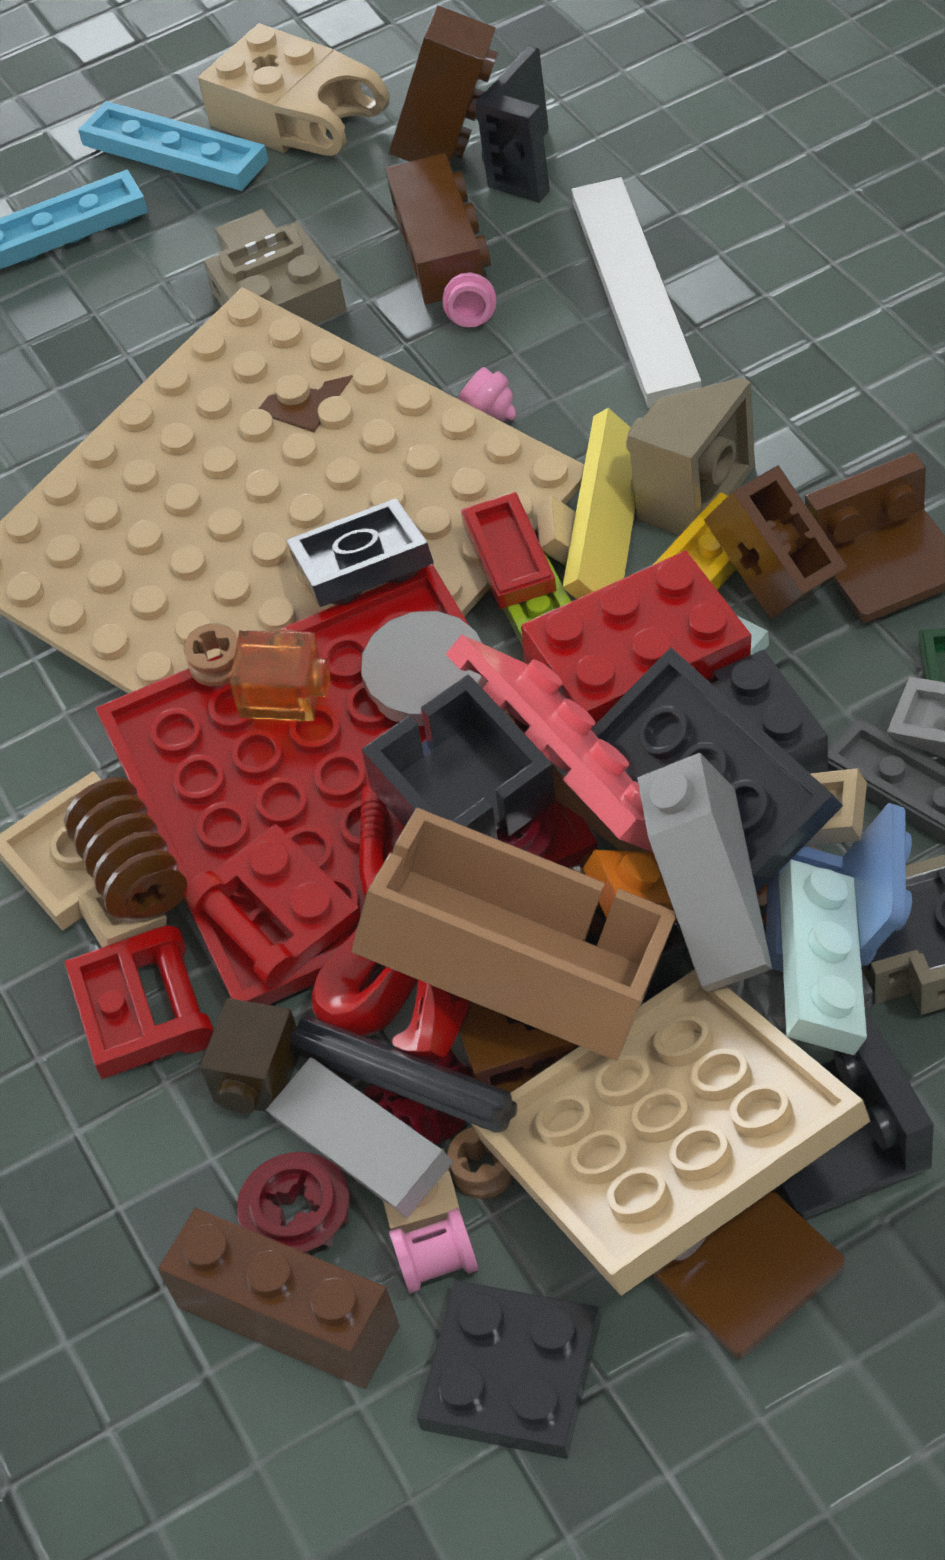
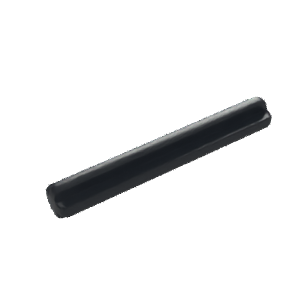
[290,1016,518,1133]

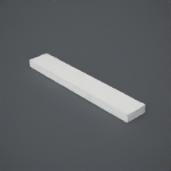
[571,177,702,408]

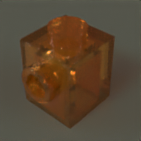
[230,629,330,721]

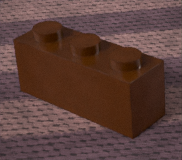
[389,5,499,164]
[385,153,491,305]
[158,1207,400,1389]

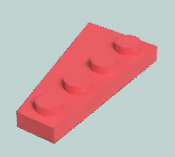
[446,634,654,853]

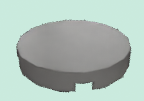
[361,611,487,726]

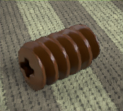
[64,777,187,923]

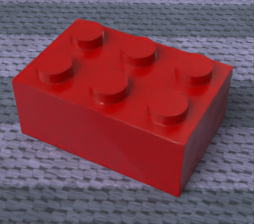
[521,550,752,724]

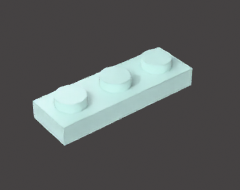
[779,859,867,1055]

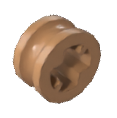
[183,623,244,686]
[447,1127,513,1199]

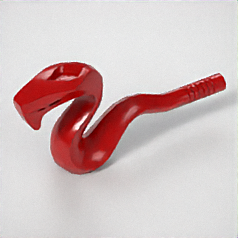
[311,785,470,1061]

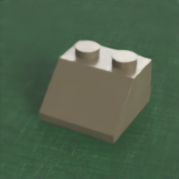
[626,378,755,535]

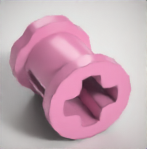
[390,1208,479,1294]

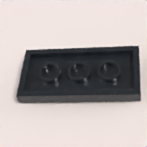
[591,647,843,894]

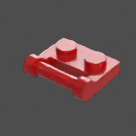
[184,824,361,987]
[64,926,214,1079]

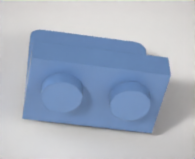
[766,803,912,972]

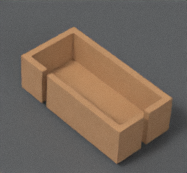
[351,808,676,1061]

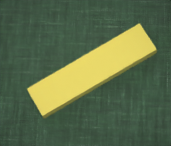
[562,408,636,599]

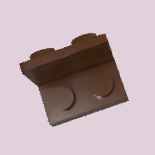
[805,452,945,623]
[652,1190,845,1359]

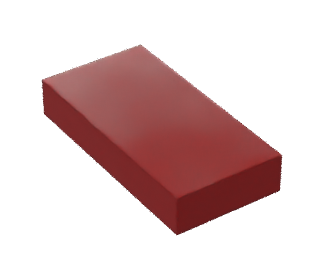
[460,492,557,609]

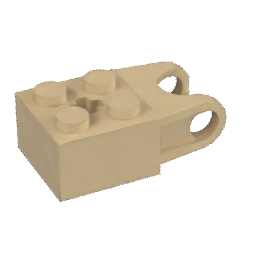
[197,23,389,156]

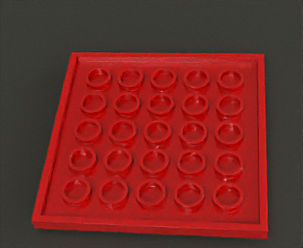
[95,564,598,1005]

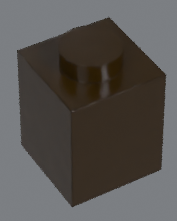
[200,998,299,1114]

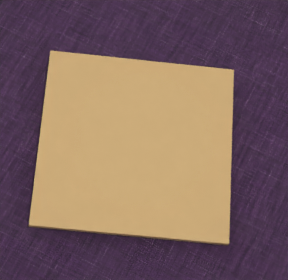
[0,287,584,693]

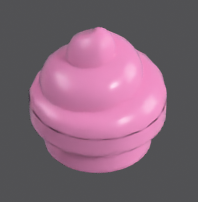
[443,273,496,327]
[458,367,516,422]

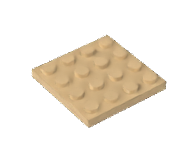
[472,970,870,1296]

